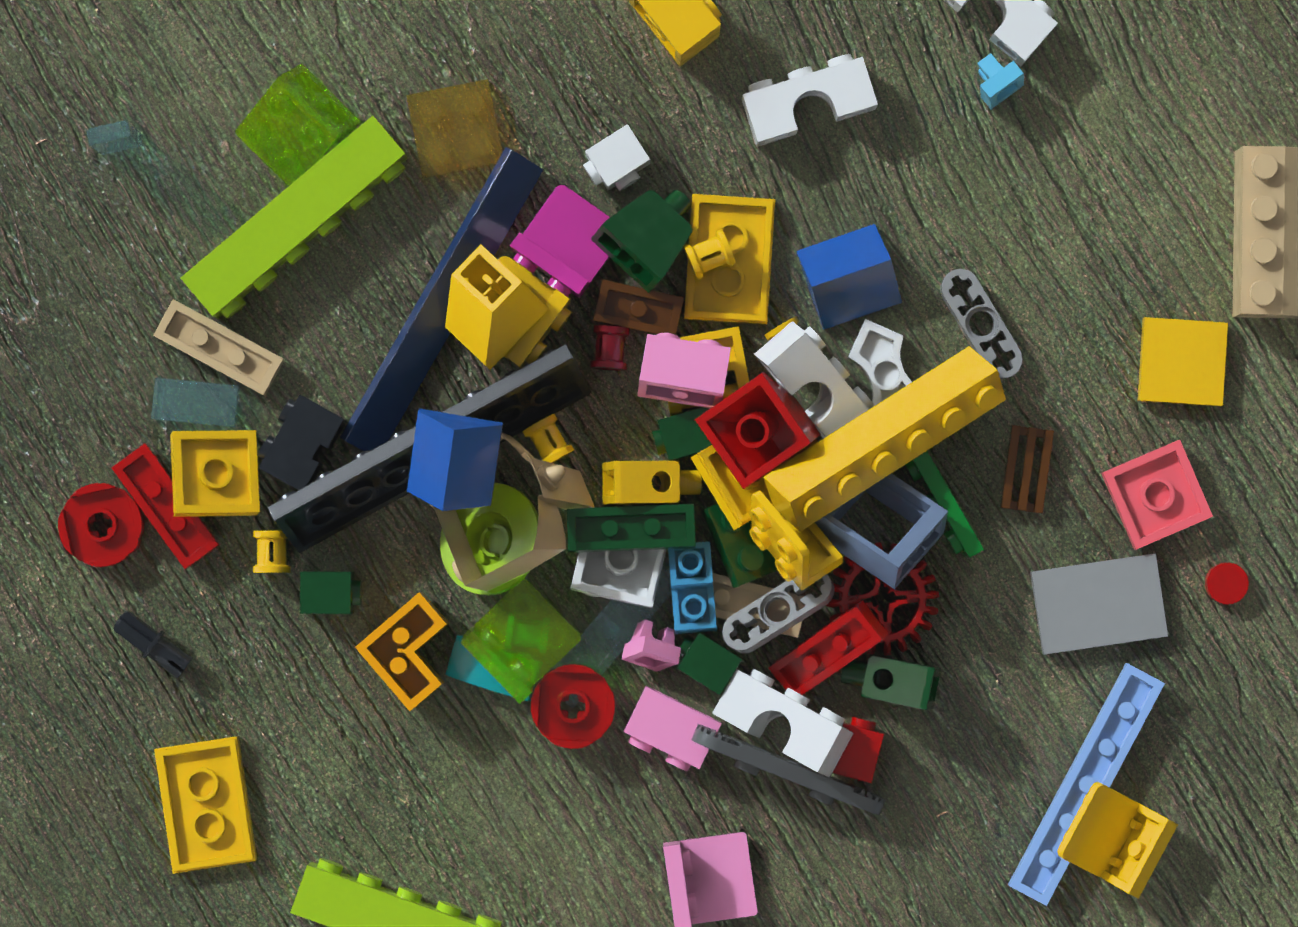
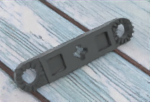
[691,724,886,815]

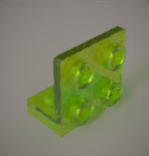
[235,63,361,186]
[461,578,581,704]

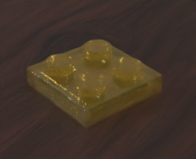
[406,79,503,179]

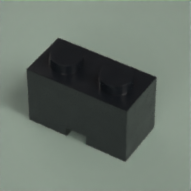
[258,395,347,490]

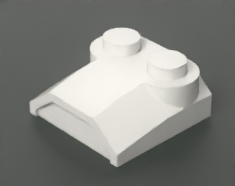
[570,506,666,608]

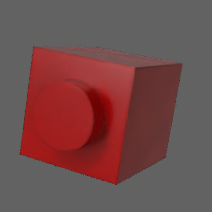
[832,716,884,783]

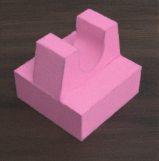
[621,620,681,672]

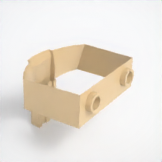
[429,433,595,591]

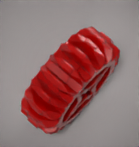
[826,542,939,656]

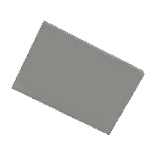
[1030,553,1168,655]

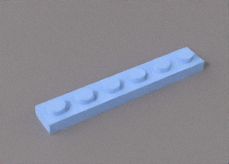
[1008,663,1165,906]

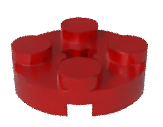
[58,483,144,567]
[531,664,615,749]

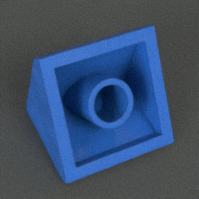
[796,224,902,330]
[407,409,503,511]

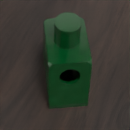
[591,190,693,293]
[841,655,941,710]

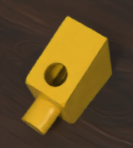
[602,461,702,505]

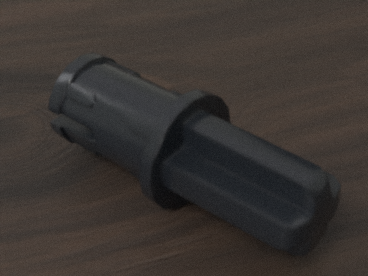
[113,611,193,679]

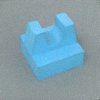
[977,53,1024,109]

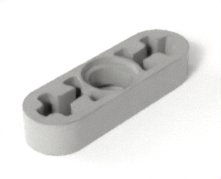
[940,269,1023,379]
[722,574,835,653]

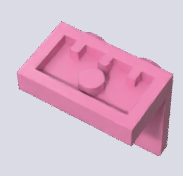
[663,832,757,927]

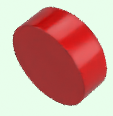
[1205,562,1249,604]

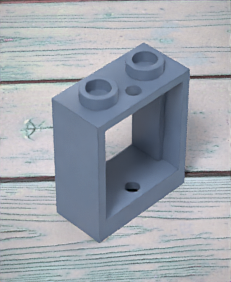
[815,473,948,589]

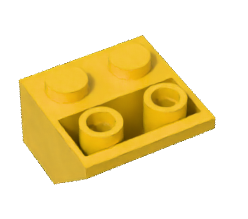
[445,244,549,370]

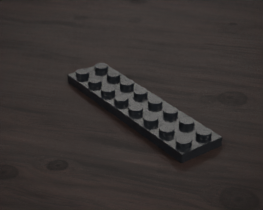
[267,344,592,553]

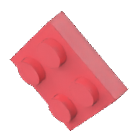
[1101,440,1213,550]

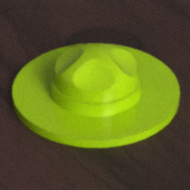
[440,483,538,596]

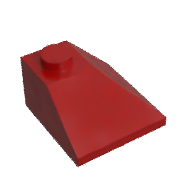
[695,372,821,489]

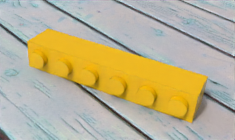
[763,346,1006,532]

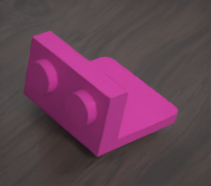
[510,185,610,298]

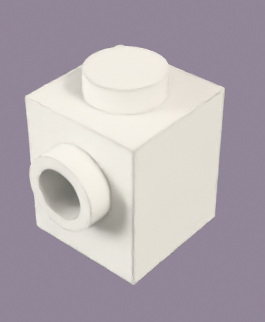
[583,124,650,191]

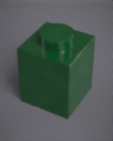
[652,407,712,461]
[300,571,362,614]
[677,632,742,695]

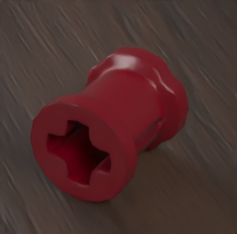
[590,325,630,371]

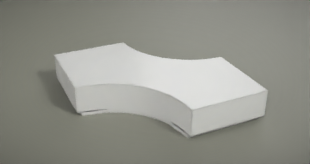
[848,319,912,409]

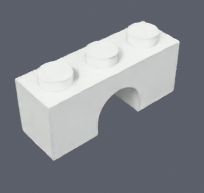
[943,0,1058,67]
[742,54,878,147]
[754,321,874,439]
[713,668,854,778]

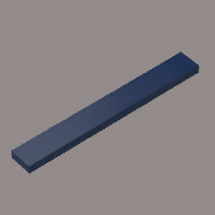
[340,147,544,451]

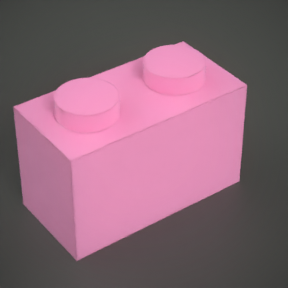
[637,333,731,408]
[624,685,722,772]

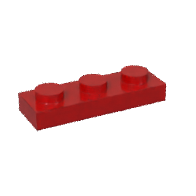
[111,443,221,569]
[768,600,889,695]

